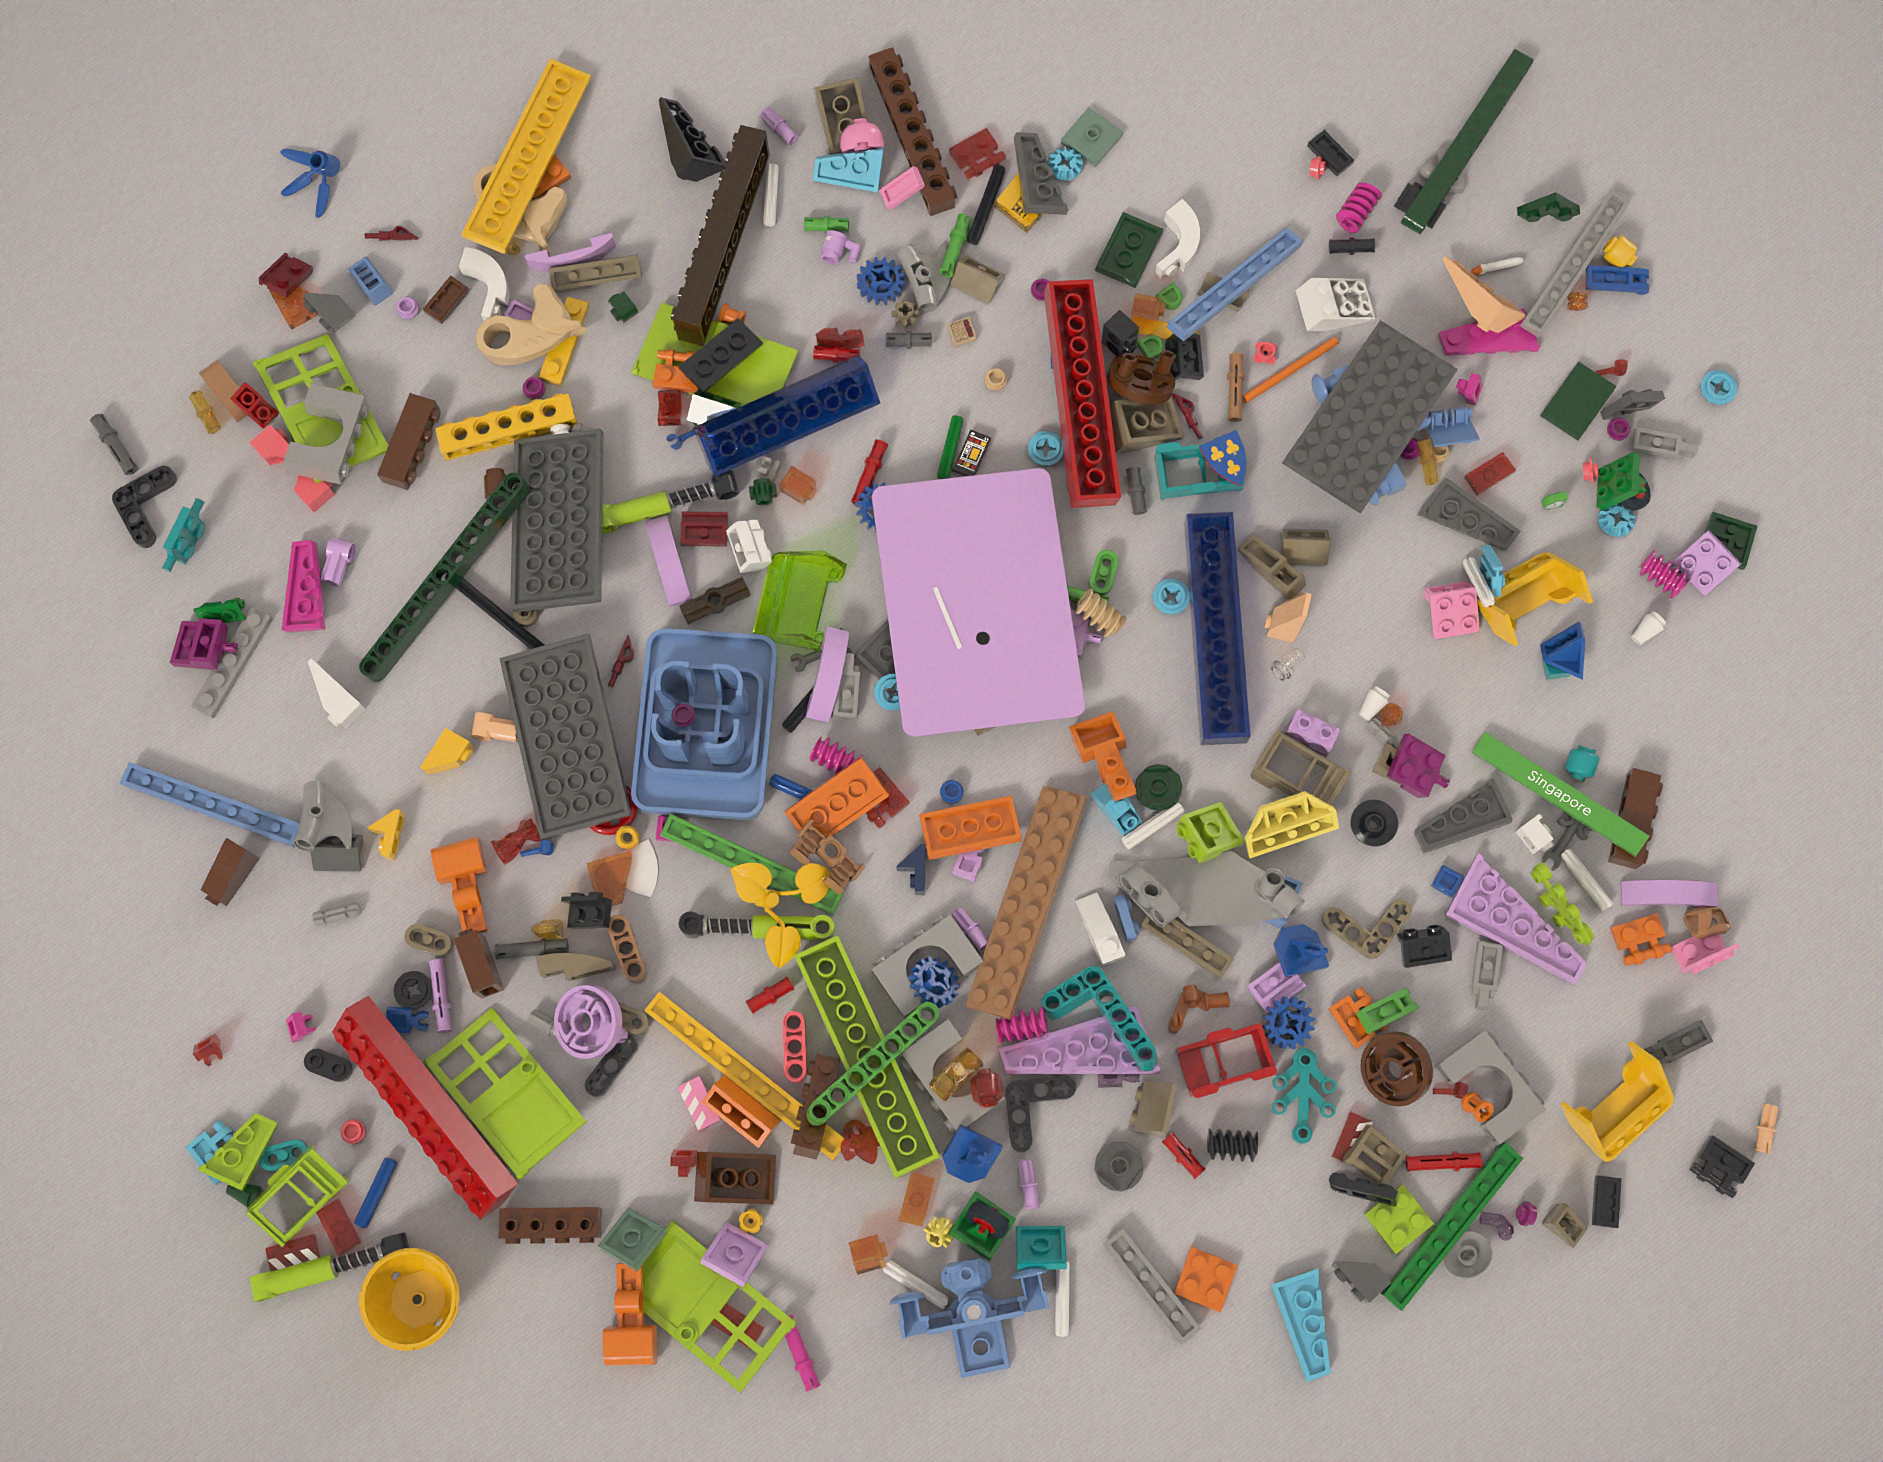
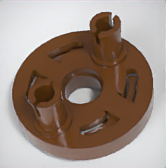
[1107,350,1176,405]
[1360,1031,1433,1106]

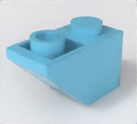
[1090,783,1143,836]

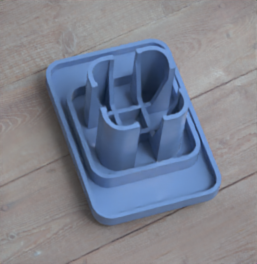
[631,628,778,820]

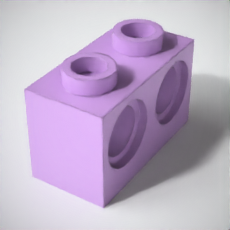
[1285,709,1341,758]

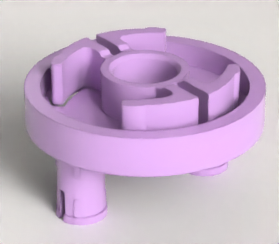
[554,985,628,1059]

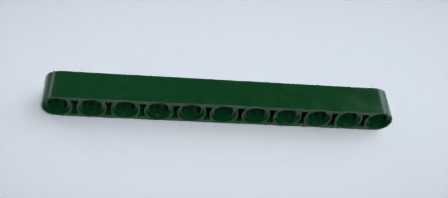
[1401,49,1534,235]
[359,473,529,682]

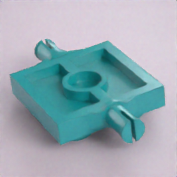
[162,498,205,572]

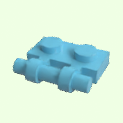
[185,1120,233,1185]

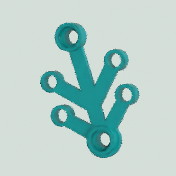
[1271,1048,1337,1144]

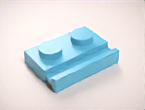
[1480,545,1505,597]

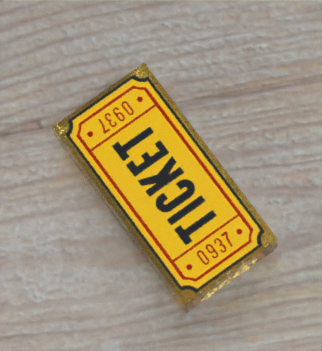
[994,198,1042,233]

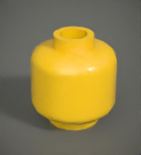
[1603,235,1637,267]

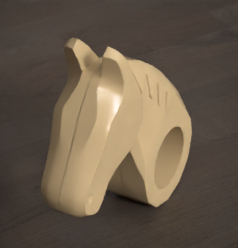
[473,164,569,253]
[475,283,586,366]

